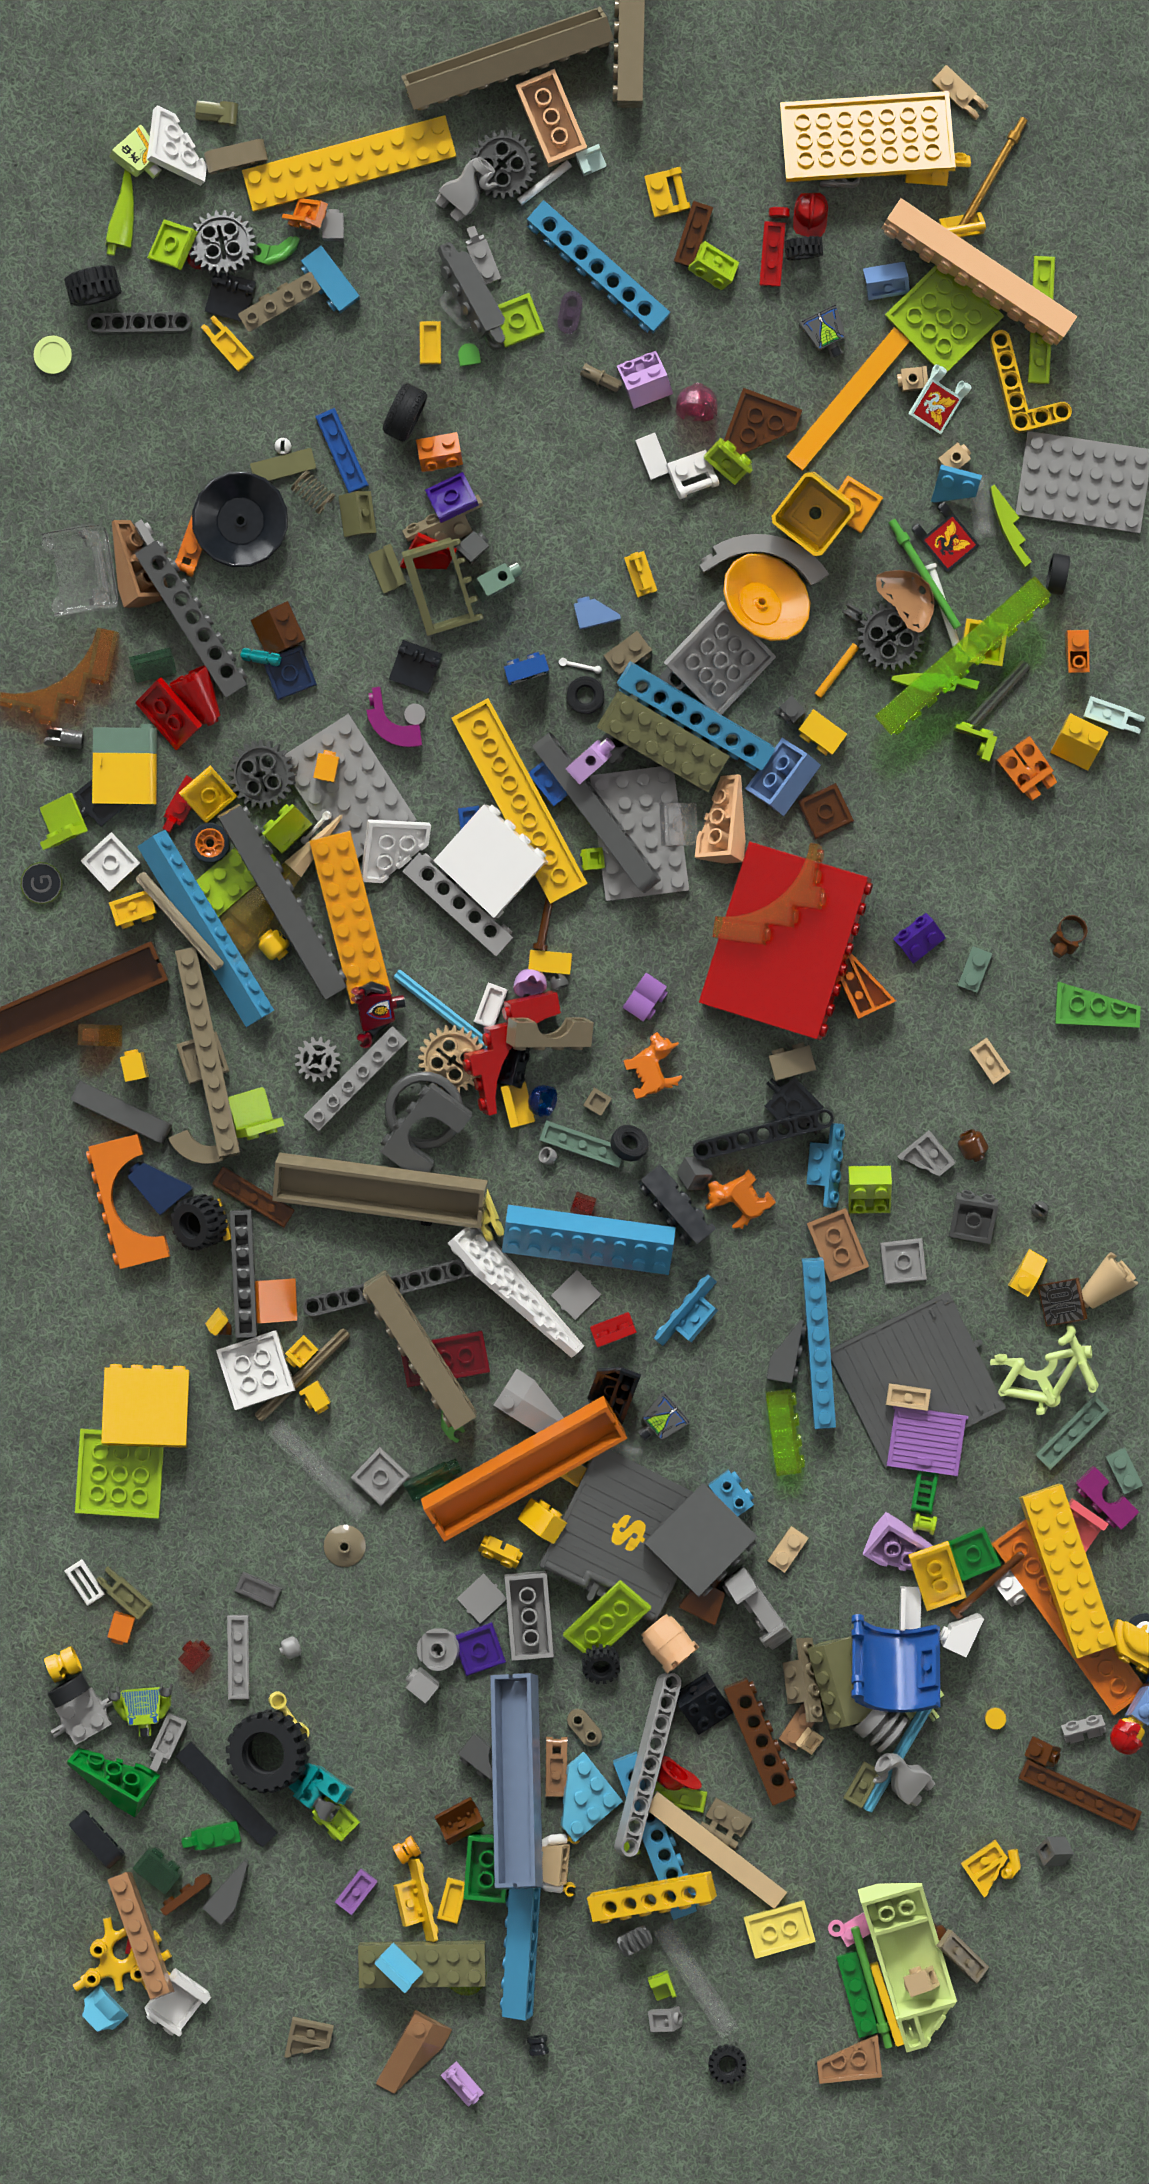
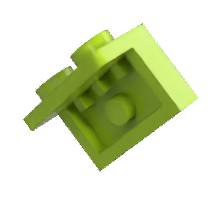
[704,438,753,485]
[312,1796,360,1842]

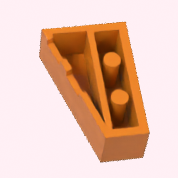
[840,954,896,1019]

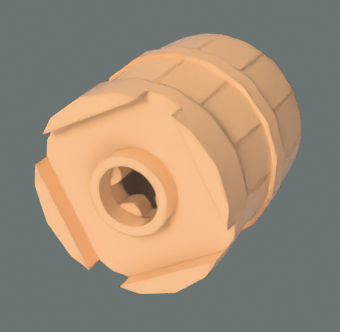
[641,1614,699,1674]

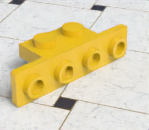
[905,152,971,186]
[393,1858,438,1942]

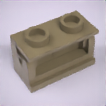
[768,1042,816,1081]

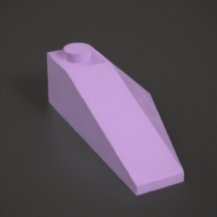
[863,1512,933,1571]

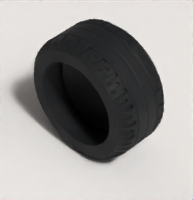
[382,383,428,442]

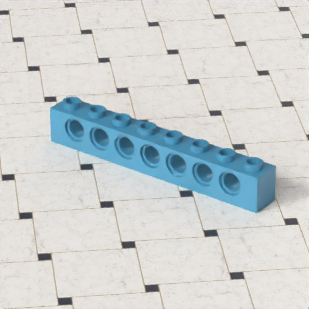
[527,200,670,333]
[617,661,775,770]
[613,1751,699,1920]

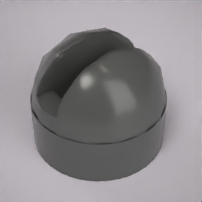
[551,974,569,991]
[1031,1201,1049,1218]

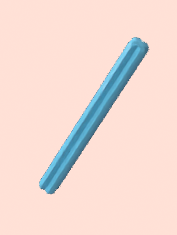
[393,970,487,1049]
[863,1709,932,1812]

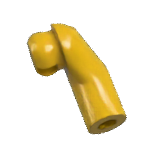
[1001,1849,1021,1879]

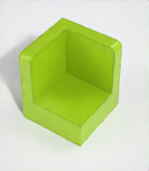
[648,1970,677,2001]

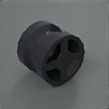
[527,2034,549,2056]

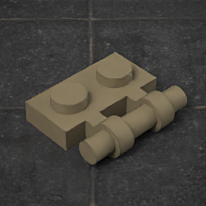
[700,1797,752,1850]

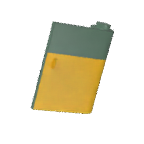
[92,724,157,805]

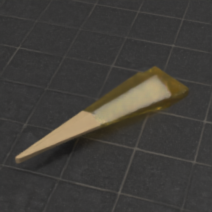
[220,815,342,954]

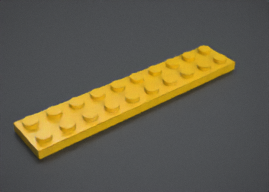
[242,115,456,212]
[451,698,587,904]

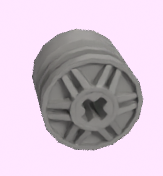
[852,1709,908,1753]

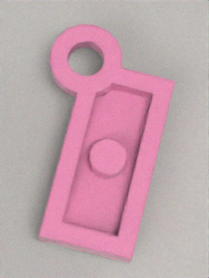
[828,1912,871,1947]

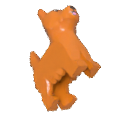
[624,1032,682,1099]
[705,1169,776,1229]

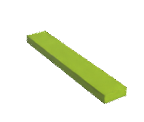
[1028,256,1055,384]

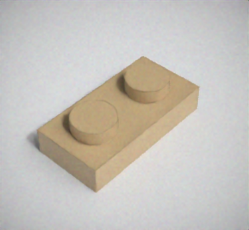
[969,1038,1011,1084]
[886,1383,931,1411]
[767,1526,808,1573]

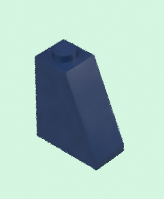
[127,1162,193,1215]

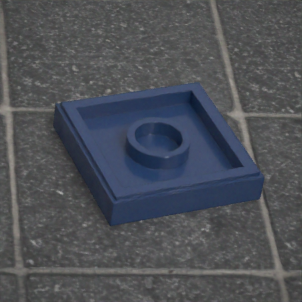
[264,646,317,700]

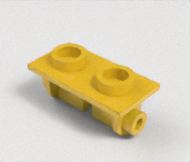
[624,551,657,597]
[478,1535,523,1569]

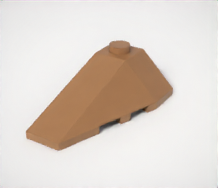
[112,520,168,608]
[376,2010,452,2093]

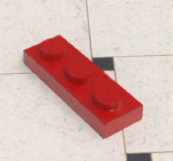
[759,221,786,287]

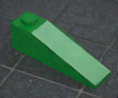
[67,1748,160,1817]

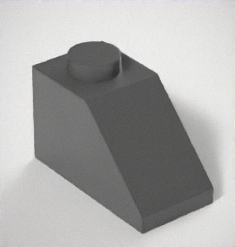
[456,531,489,565]

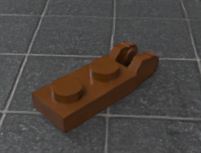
[160,1873,212,1916]

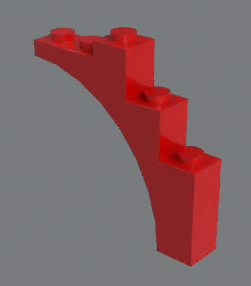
[462,991,561,1115]

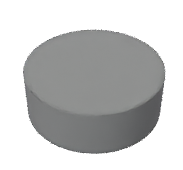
[404,704,426,725]

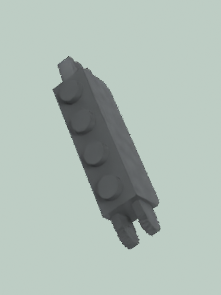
[437,242,505,350]

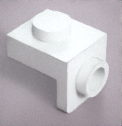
[995,1571,1028,1607]

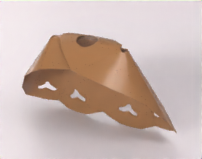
[876,570,934,633]

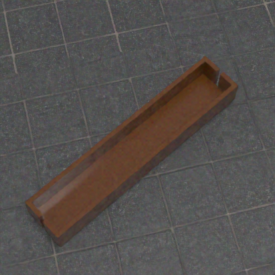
[0,941,170,1054]

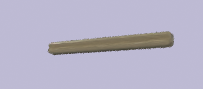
[136,872,224,971]
[255,1328,350,1422]

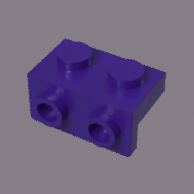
[894,913,946,964]

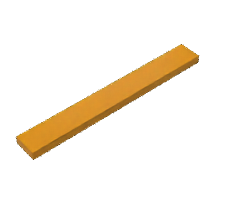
[786,327,910,471]

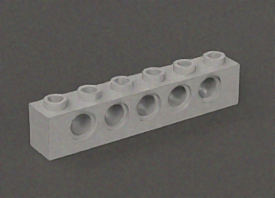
[402,853,513,957]
[304,1026,408,1131]

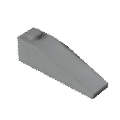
[494,1369,564,1433]

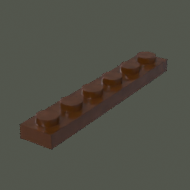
[1018,1759,1142,1831]

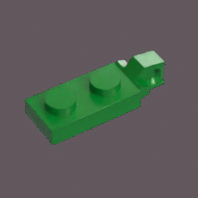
[181,1820,242,1850]

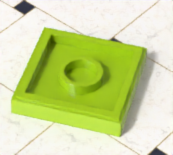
[147,219,198,270]
[498,293,545,348]

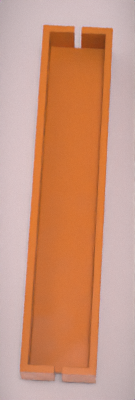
[421,1396,627,1542]

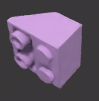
[617,351,673,409]

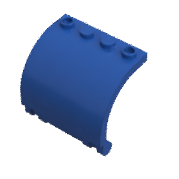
[851,1614,940,1712]

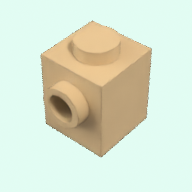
[937,443,971,469]
[903,1966,940,1997]

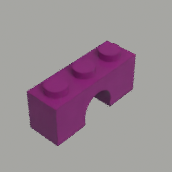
[1076,1466,1139,1530]

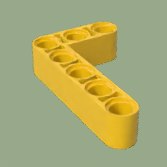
[990,330,1072,433]

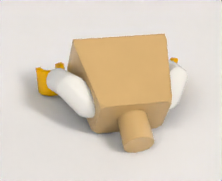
[542,1833,580,1897]

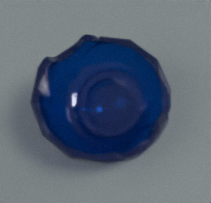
[528,1085,558,1117]

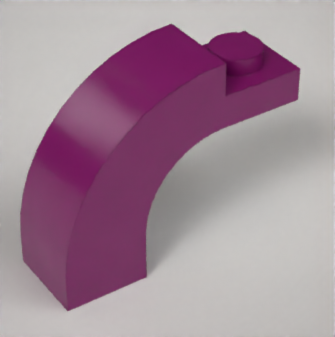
[366,687,422,748]

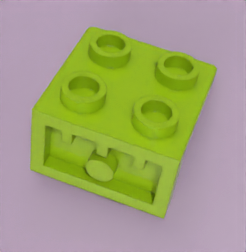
[953,722,997,763]
[40,793,88,850]

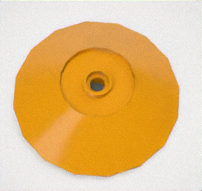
[723,553,810,641]

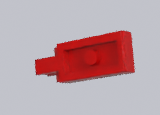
[162,775,194,833]

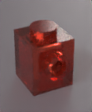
[178,1639,212,1673]

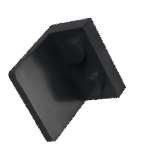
[677,1672,733,1735]

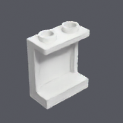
[144,1968,211,2037]

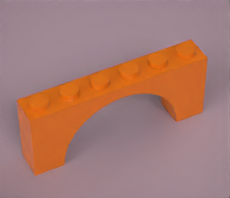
[86,1134,171,1269]

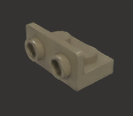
[604,631,652,676]

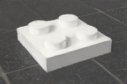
[81,832,141,892]

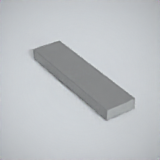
[227,1615,250,1700]

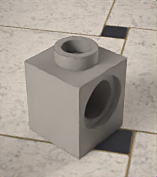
[322,209,344,241]

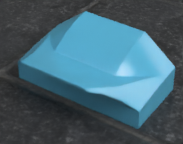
[82,1984,128,2032]

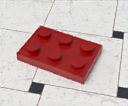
[135,677,202,750]

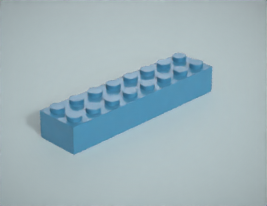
[502,1205,676,1275]

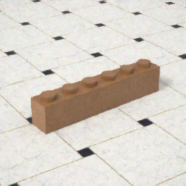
[108,1872,175,2000]

